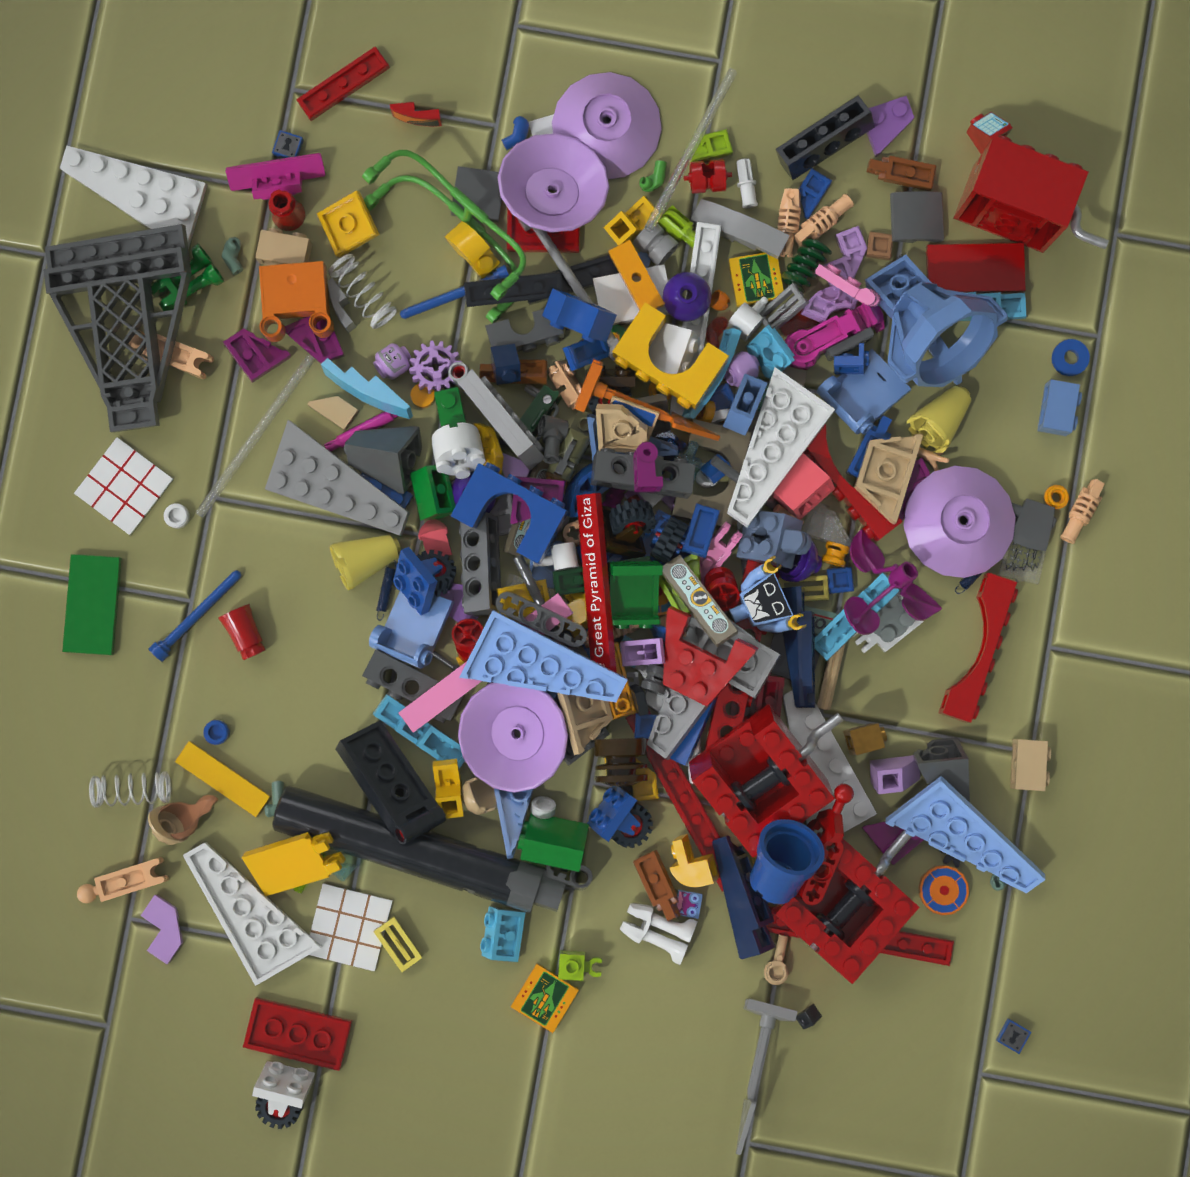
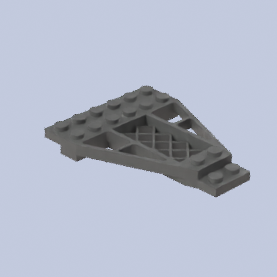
[43,224,192,433]

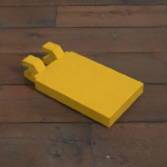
[242,832,346,896]

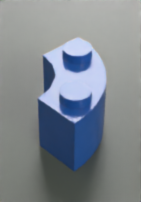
[542,288,617,343]
[563,463,614,518]

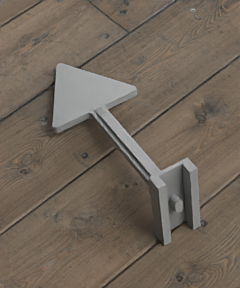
[736,999,798,1155]

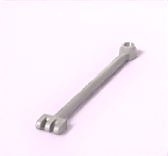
[517,218,619,361]

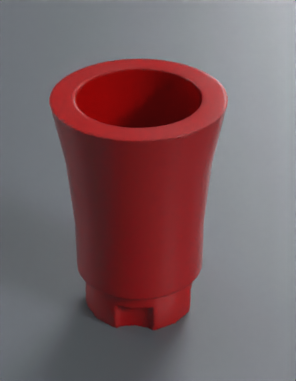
[268,189,305,231]
[218,604,266,660]

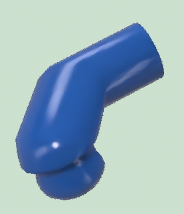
[501,116,529,151]

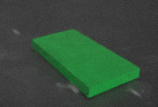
[62,554,122,655]

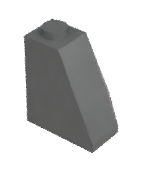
[344,426,422,494]
[913,737,970,802]

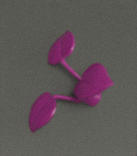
[844,529,942,635]

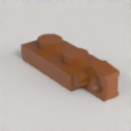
[866,156,936,191]
[479,359,547,384]
[633,850,681,921]

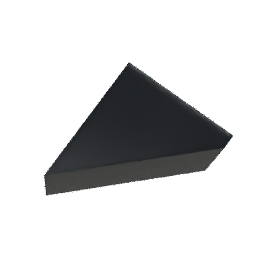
[796,1003,822,1030]

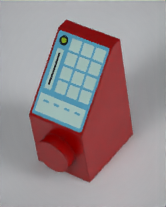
[966,112,1013,154]

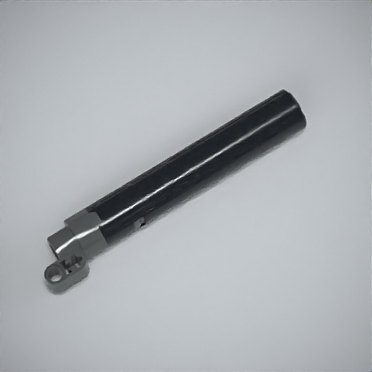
[272,786,593,913]

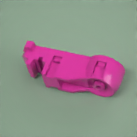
[785,303,885,370]

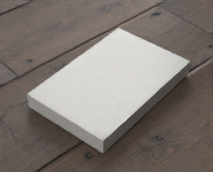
[593,264,669,325]

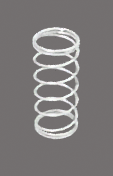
[328,254,397,329]
[89,771,171,808]

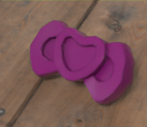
[602,488,626,508]

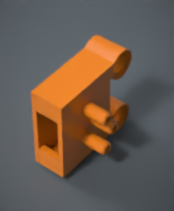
[259,261,334,342]

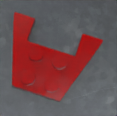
[663,606,759,706]

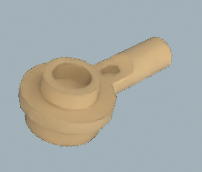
[764,934,788,985]

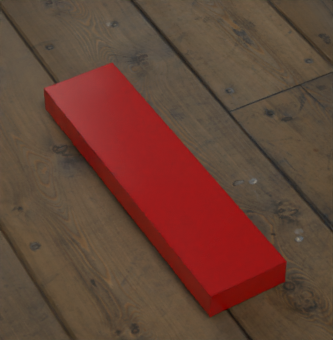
[296,46,390,121]

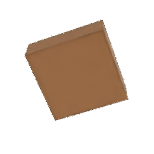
[866,232,893,260]

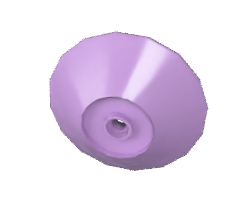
[552,72,662,179]
[497,133,609,232]
[903,466,1016,578]
[458,682,568,793]

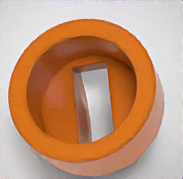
[710,289,730,311]

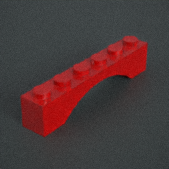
[804,424,903,542]
[938,573,1018,723]

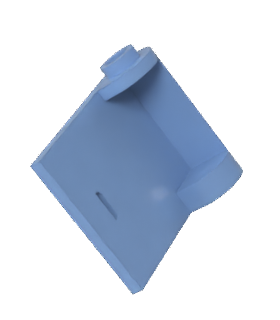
[817,349,911,434]
[369,591,454,669]

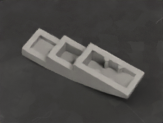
[690,199,790,259]

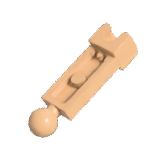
[129,330,214,379]
[77,857,169,904]

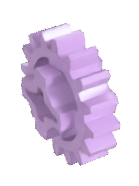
[409,340,462,394]

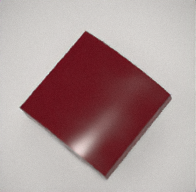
[729,676,785,718]

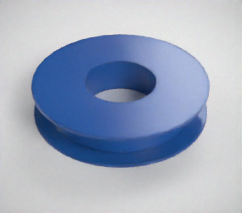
[1052,339,1090,376]

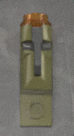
[545,411,590,486]

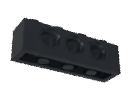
[776,95,875,180]

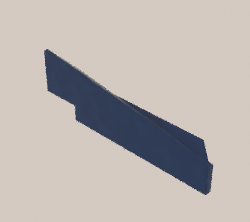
[781,586,816,708]
[712,835,776,959]

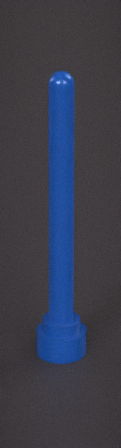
[400,265,509,319]
[148,570,241,662]

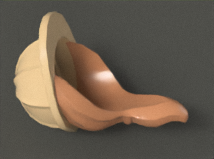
[148,795,218,845]

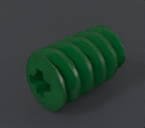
[781,239,832,293]

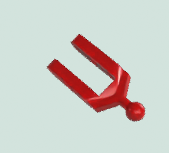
[799,784,854,905]

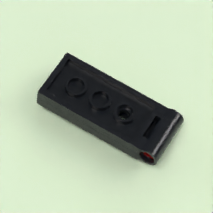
[335,720,446,845]

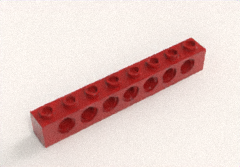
[704,560,780,750]

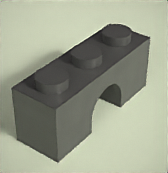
[485,309,564,353]

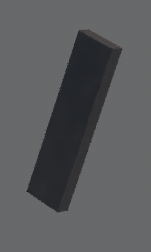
[528,255,619,305]
[464,271,563,307]

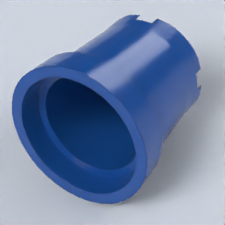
[750,819,825,904]

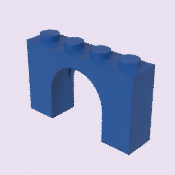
[451,462,569,564]

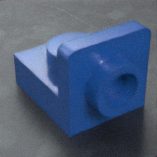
[834,343,869,374]

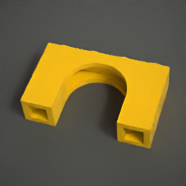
[612,302,729,410]

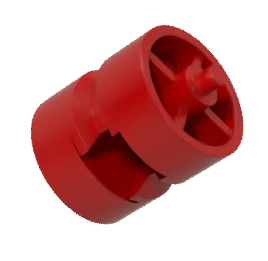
[683,159,732,194]
[704,567,740,611]
[452,619,483,662]

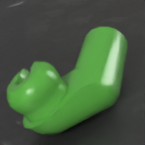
[639,160,667,192]

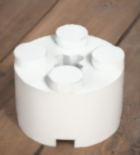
[432,422,486,479]

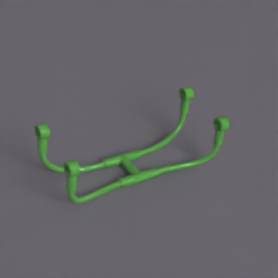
[362,150,526,323]

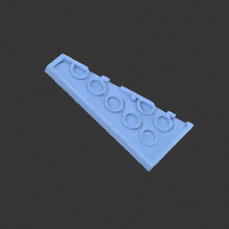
[459,610,628,702]
[885,776,1045,893]

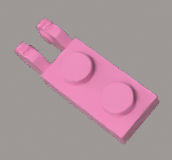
[815,263,881,307]
[700,522,743,586]

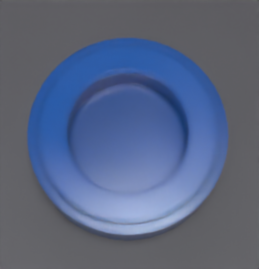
[203,720,230,745]

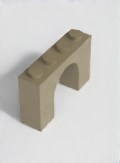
[671,419,751,528]

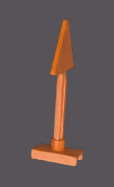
[575,359,721,441]

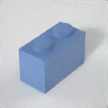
[722,374,767,436]
[1037,379,1082,436]

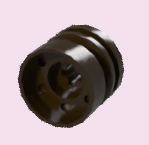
[594,738,648,786]

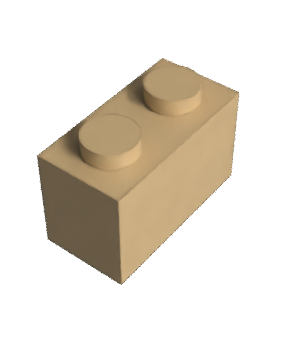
[255,228,312,265]
[1010,739,1051,791]

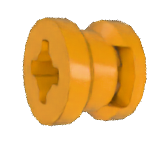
[822,541,850,567]

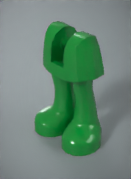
[151,244,225,311]

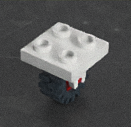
[252,1061,315,1129]

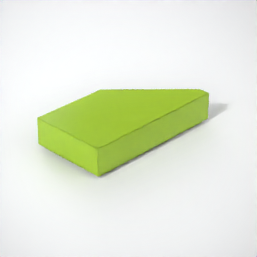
[689,129,733,163]

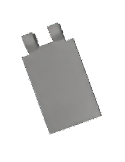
[683,618,781,699]

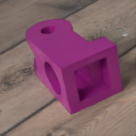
[633,442,663,492]

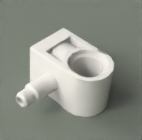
[728,297,768,342]
[533,542,579,571]

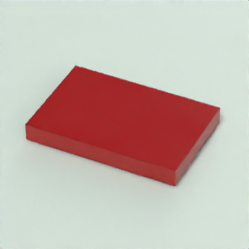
[507,207,580,253]

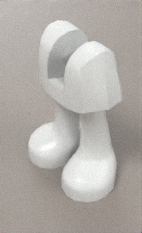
[620,903,698,965]

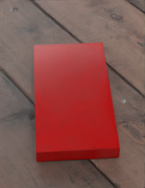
[926,243,1026,293]
[243,997,353,1071]

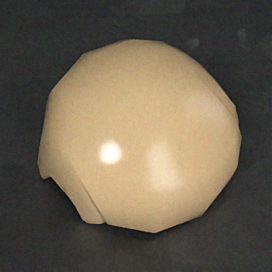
[461,777,497,815]

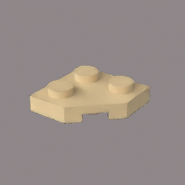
[596,404,649,453]

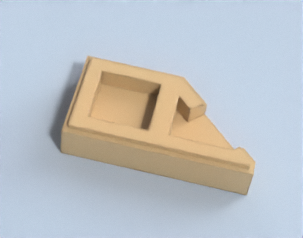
[307,396,359,431]

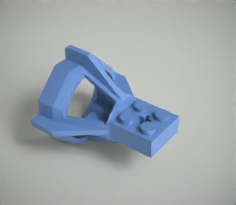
[865,255,1008,387]

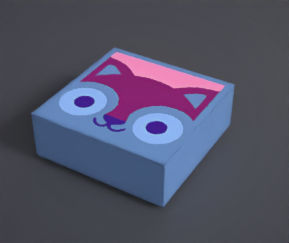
[676,889,703,919]

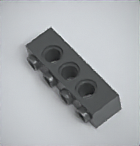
[590,448,695,499]
[459,512,501,617]
[362,650,465,723]

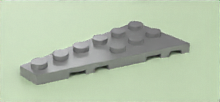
[265,420,410,536]
[647,616,758,760]

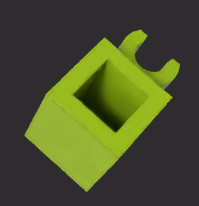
[558,950,602,981]

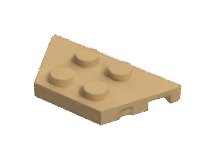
[854,434,923,524]
[557,693,613,755]

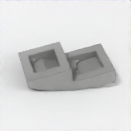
[328,278,356,333]

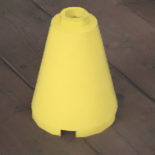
[907,386,971,453]
[330,535,401,590]

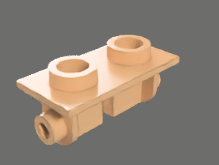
[547,360,583,411]

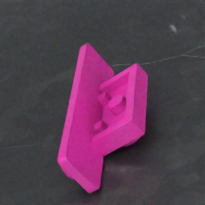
[225,153,325,200]

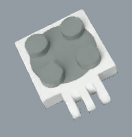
[853,592,924,653]

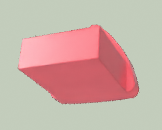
[418,519,452,557]

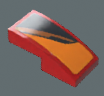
[390,102,442,127]

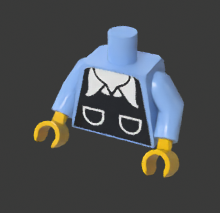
[729,556,806,633]

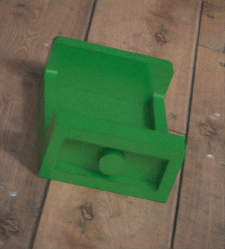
[608,561,663,629]

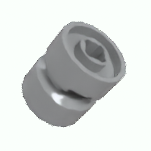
[633,220,679,266]

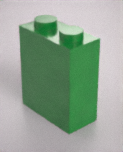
[517,813,589,872]

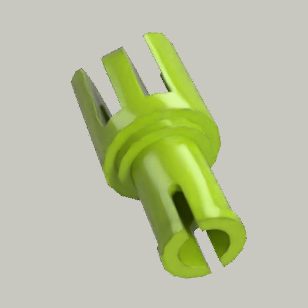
[657,205,696,248]

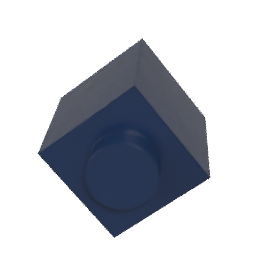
[490,343,521,385]

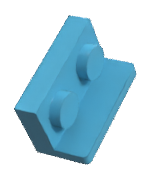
[480,906,526,962]

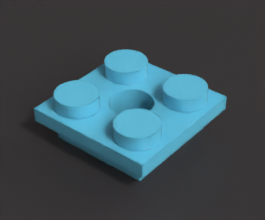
[746,325,795,380]

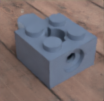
[736,511,811,569]

